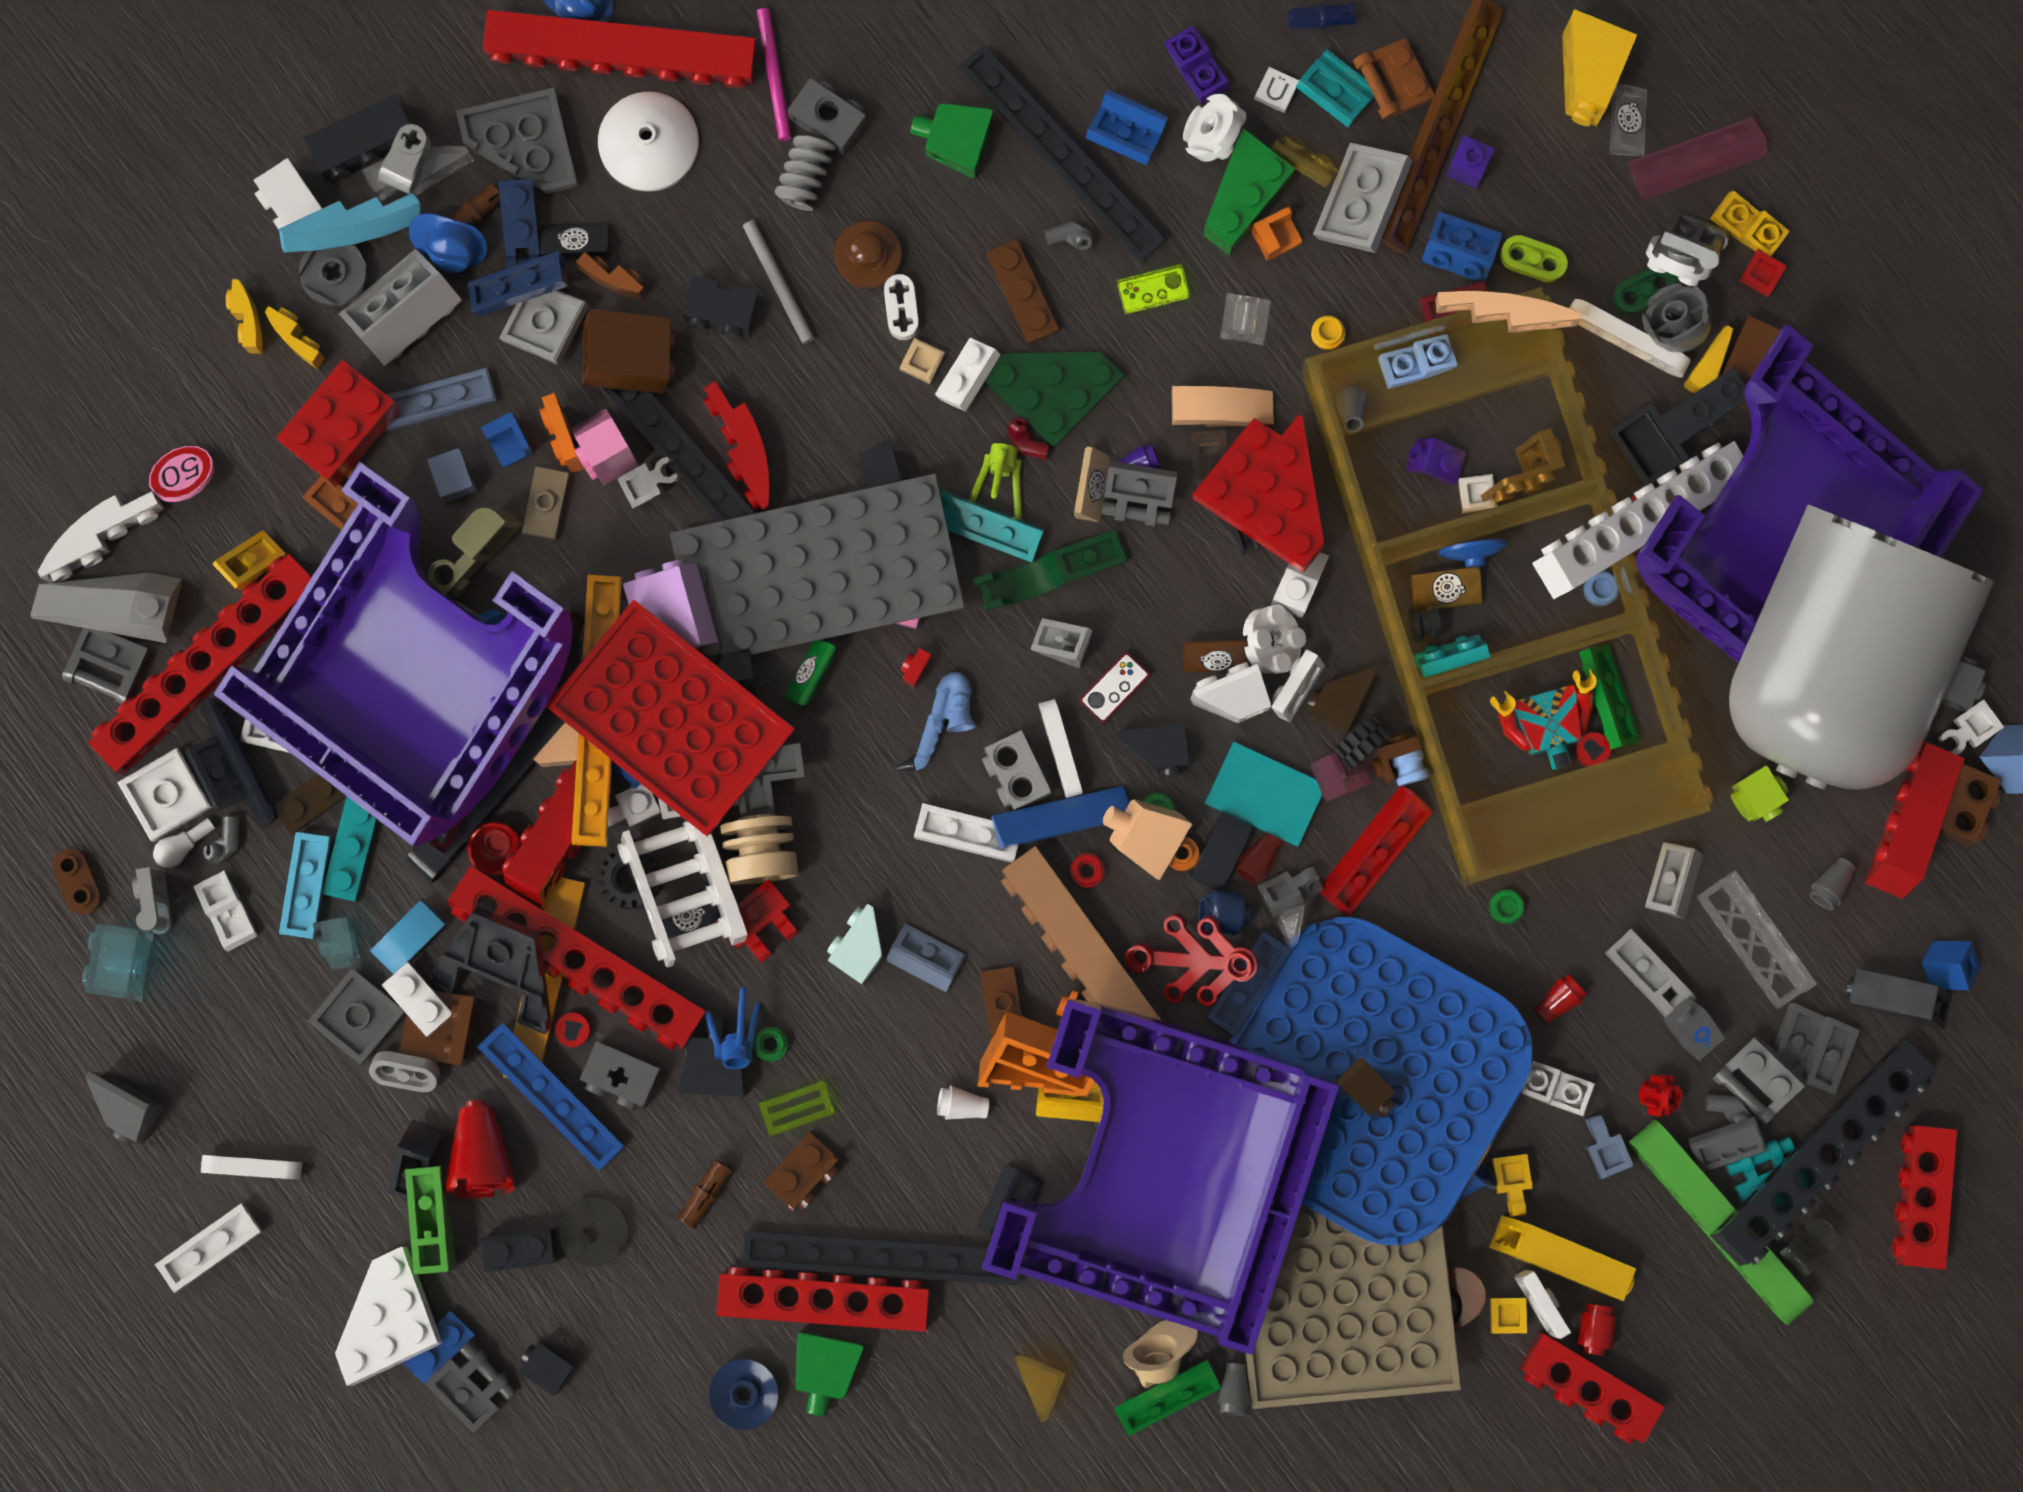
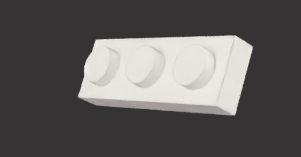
[914,803,1018,863]
[155,1203,263,1293]

